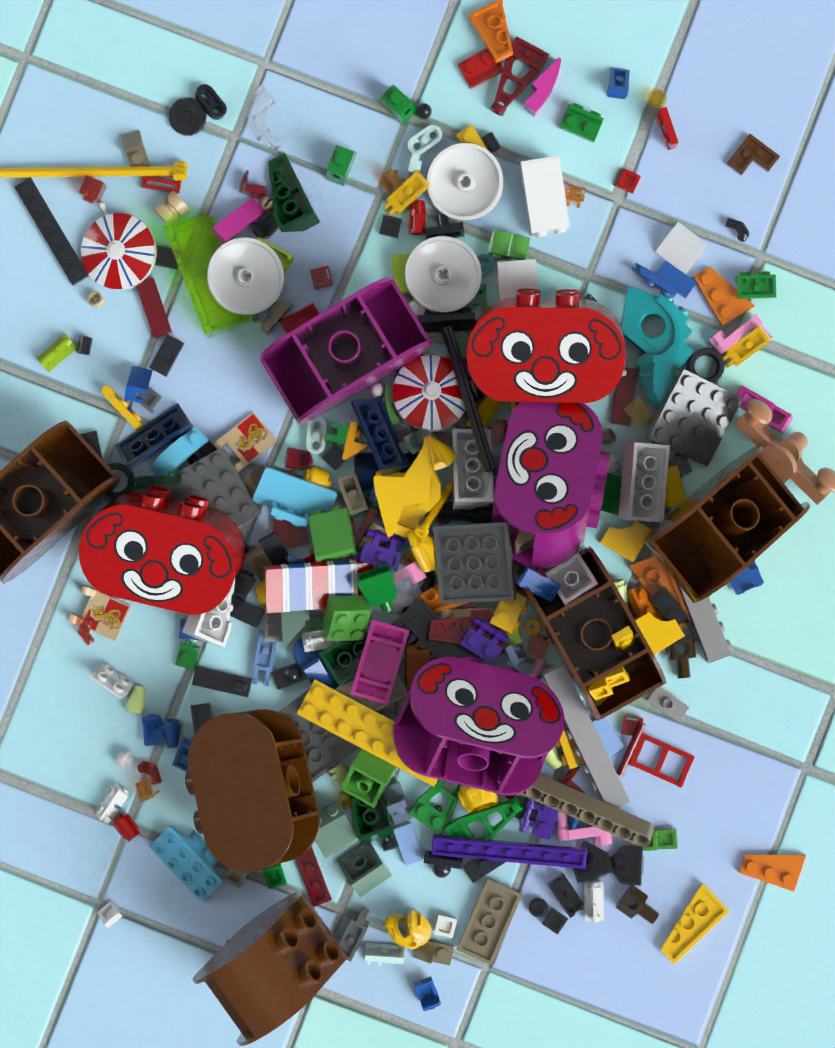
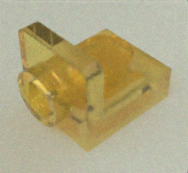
[623,397,653,427]

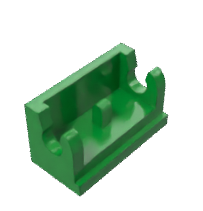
[325,424,350,446]

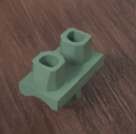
[398,428,432,455]

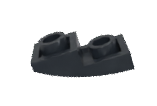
[258,531,290,566]
[230,594,265,627]

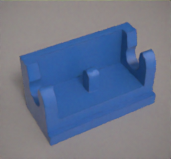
[124,366,153,403]

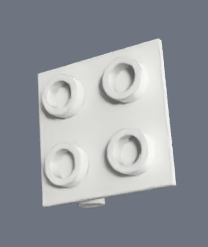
[90,662,135,699]

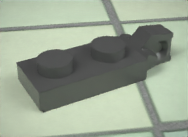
[339,907,370,962]

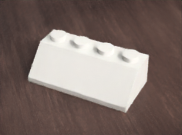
[451,429,494,509]
[618,442,670,522]

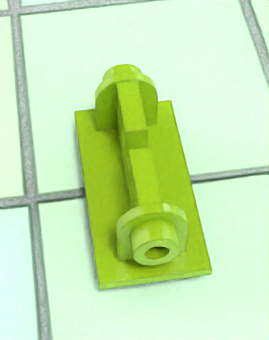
[36,333,77,372]

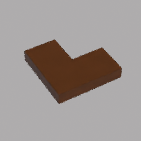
[726,133,780,176]

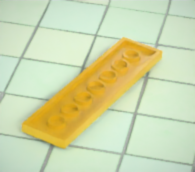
[297,679,438,786]

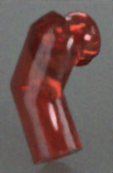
[77,617,94,645]
[137,761,162,785]

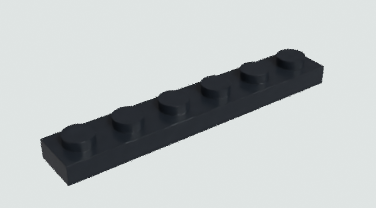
[14,177,89,286]

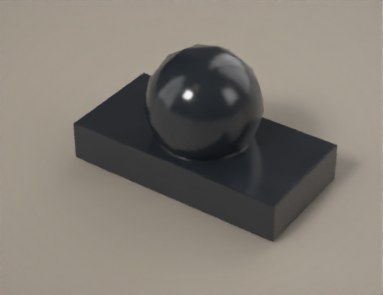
[271,663,308,690]
[423,850,463,878]

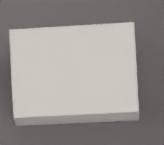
[655,222,708,274]
[546,553,599,605]

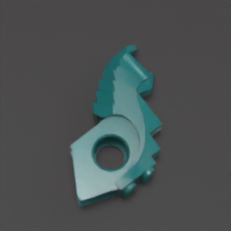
[621,286,693,411]

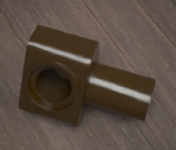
[666,638,696,679]
[616,885,659,924]

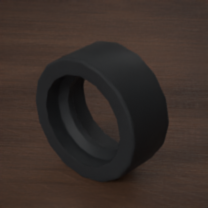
[687,348,725,383]
[107,462,135,499]

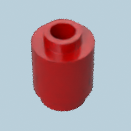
[113,813,140,842]

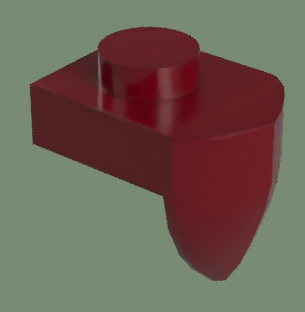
[239,170,267,199]
[284,447,314,471]
[560,766,585,794]

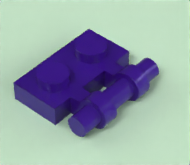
[358,529,405,572]
[459,617,510,665]
[518,798,558,840]

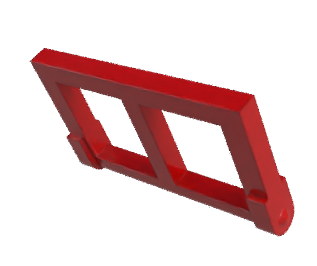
[628,733,695,788]

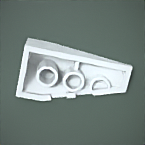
[182,578,235,648]

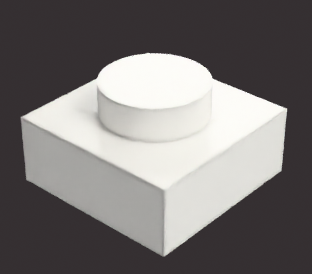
[97,900,123,928]
[434,914,457,938]

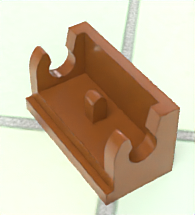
[404,644,429,688]

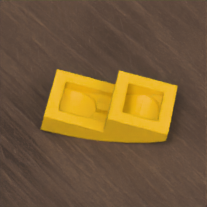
[588,666,630,700]

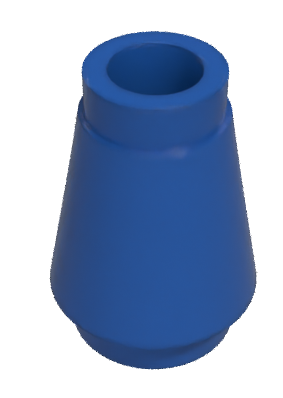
[162,719,181,748]

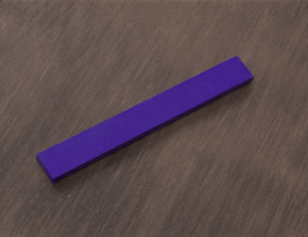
[431,835,587,869]

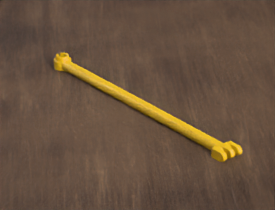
[0,162,188,180]

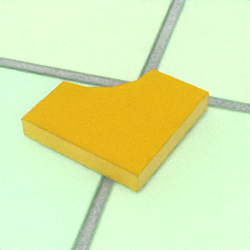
[600,521,652,563]
[635,612,685,654]

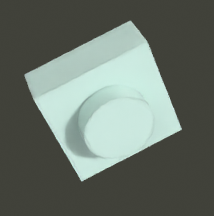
[408,153,423,175]

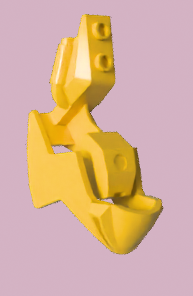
[373,435,458,574]

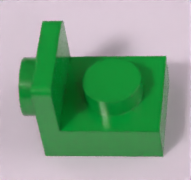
[175,640,200,670]
[262,864,287,889]

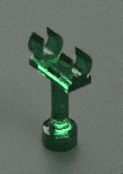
[128,469,182,490]

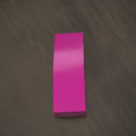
[523,57,562,117]
[212,198,266,244]
[736,385,793,434]

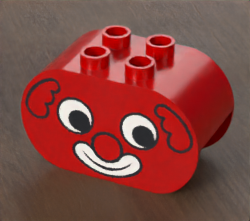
[466,288,626,403]
[79,486,246,615]

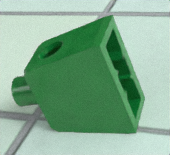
[377,84,416,126]
[326,145,357,186]
[356,563,397,612]

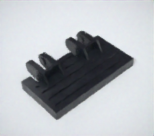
[392,597,473,662]

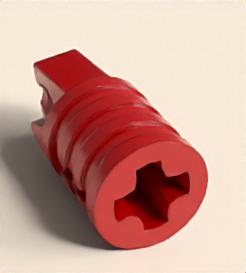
[408,200,426,236]

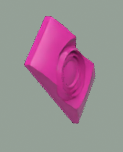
[350,619,410,705]

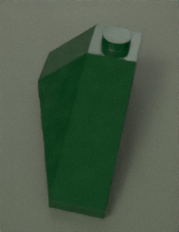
[268,153,320,232]
[318,635,367,688]
[351,763,395,841]

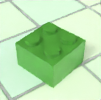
[321,596,371,641]

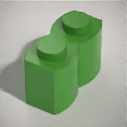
[488,230,530,261]

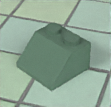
[281,610,310,645]
[315,800,358,858]
[337,841,392,897]

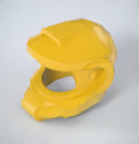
[458,785,498,813]
[384,909,431,949]

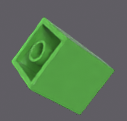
[308,505,358,562]
[341,749,398,808]

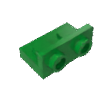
[559,103,604,143]
[735,271,777,299]
[601,473,622,516]

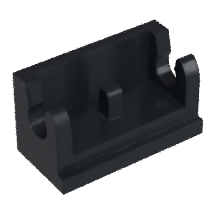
[547,873,584,918]

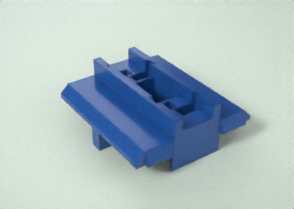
[730,561,764,595]

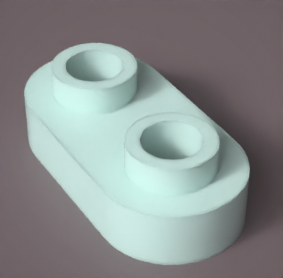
[408,125,442,155]
[306,416,327,455]

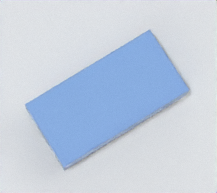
[592,717,625,757]
[394,823,424,866]

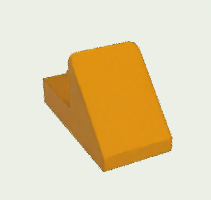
[342,421,369,461]

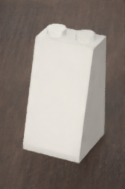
[519,155,570,238]
[496,259,538,300]

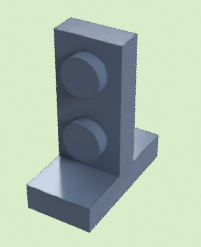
[480,643,528,668]
[383,781,413,825]

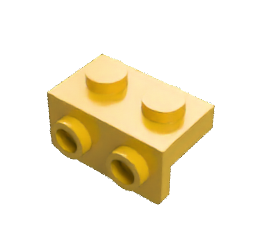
[490,593,529,634]
[556,727,584,769]

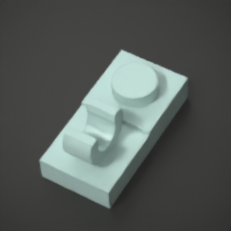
[365,943,404,966]

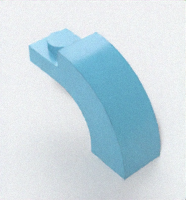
[150,426,208,481]

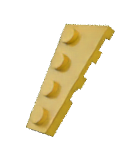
[660,882,729,964]

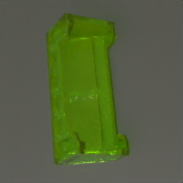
[163,213,252,338]

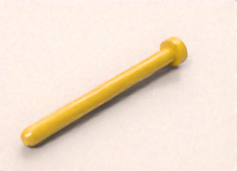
[415,477,452,539]

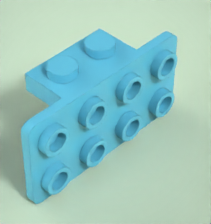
[253,467,337,527]
[150,826,223,901]

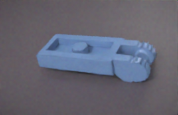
[252,631,278,687]

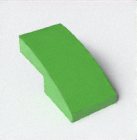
[385,385,400,427]
[643,828,678,851]

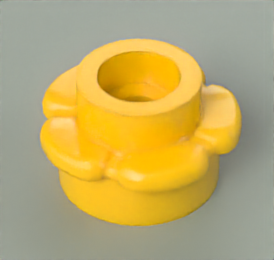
[523,617,542,636]

